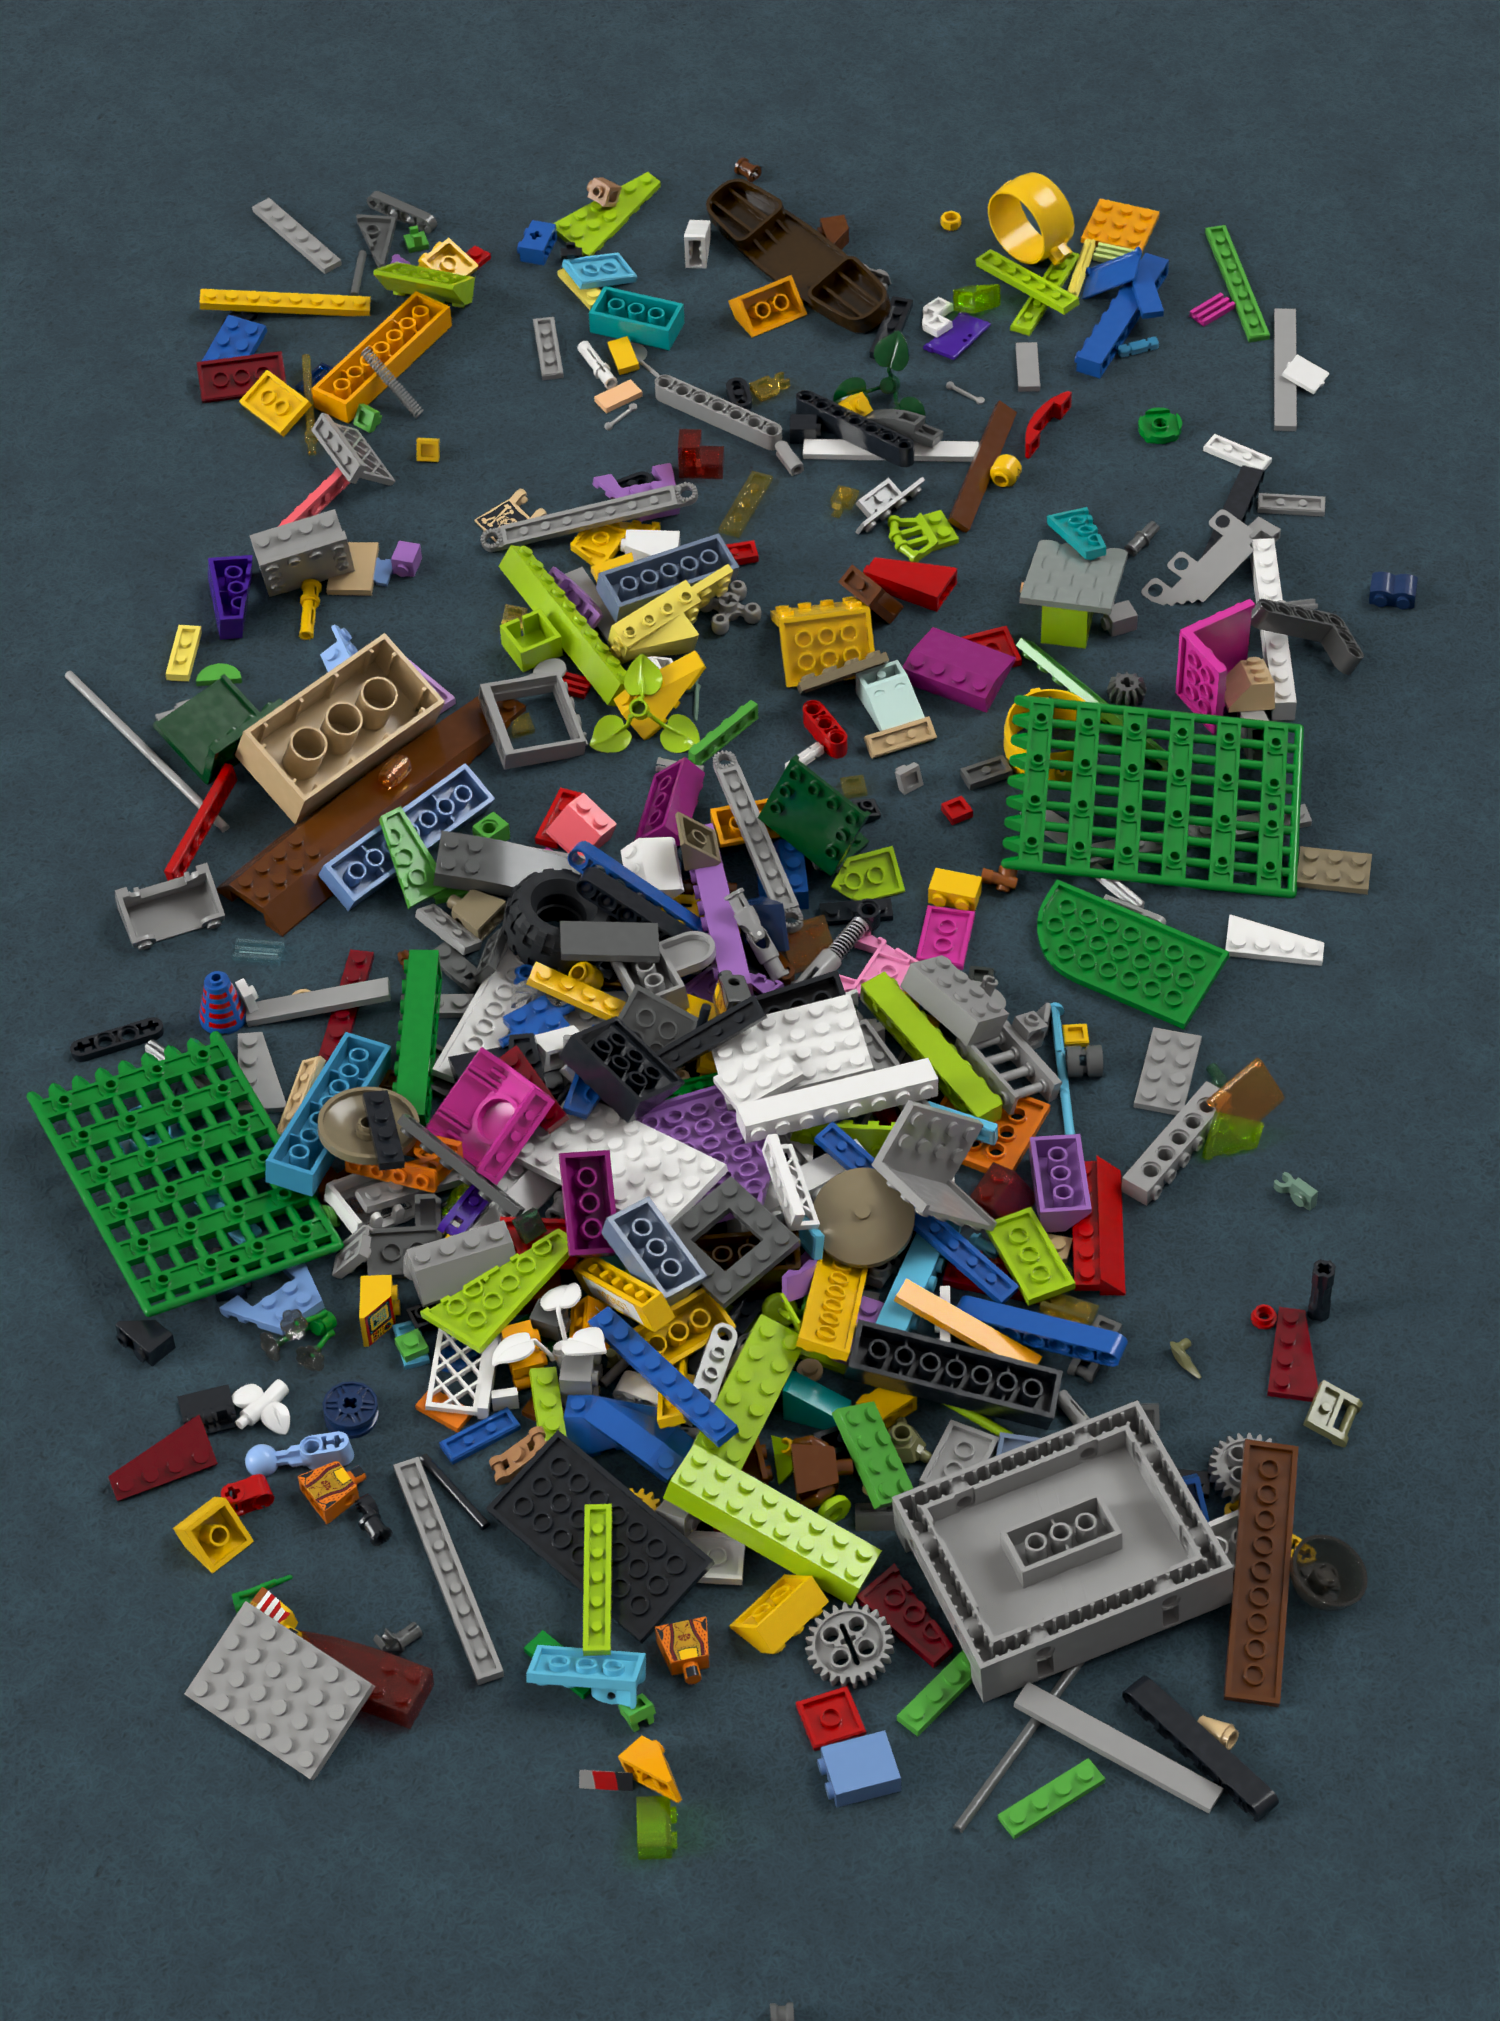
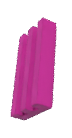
[1189,293,1235,327]

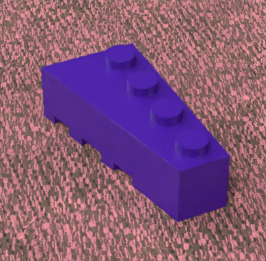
[208,555,253,640]

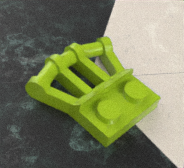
[887,510,959,563]

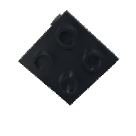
[177,1384,238,1435]

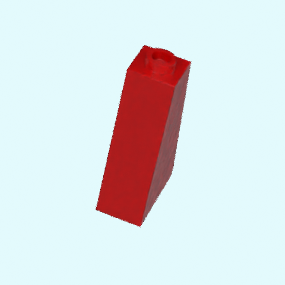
[863,557,957,612]

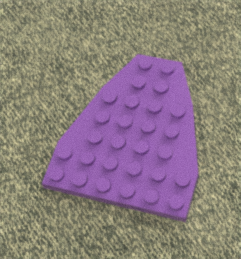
[636,1085,771,1223]

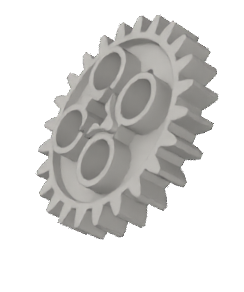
[1208,1433,1272,1504]
[805,1602,895,1689]

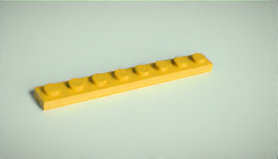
[200,289,370,316]

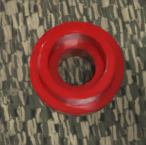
[1251,1304,1277,1329]

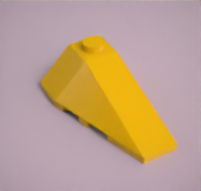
[613,651,706,740]

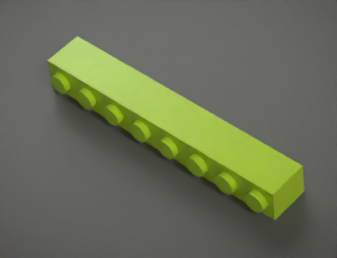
[860,971,1003,1123]

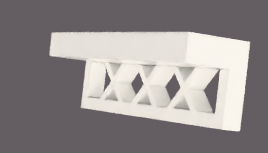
[762,1134,820,1231]

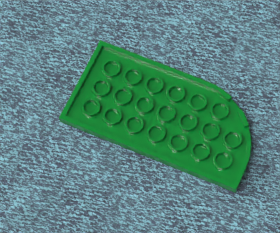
[1037,879,1229,1030]

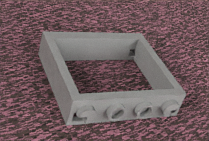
[478,671,588,769]

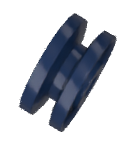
[323,1381,379,1439]

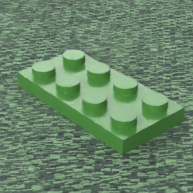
[832,1401,913,1509]

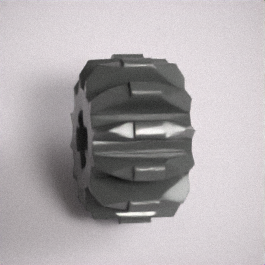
[1107,671,1147,707]

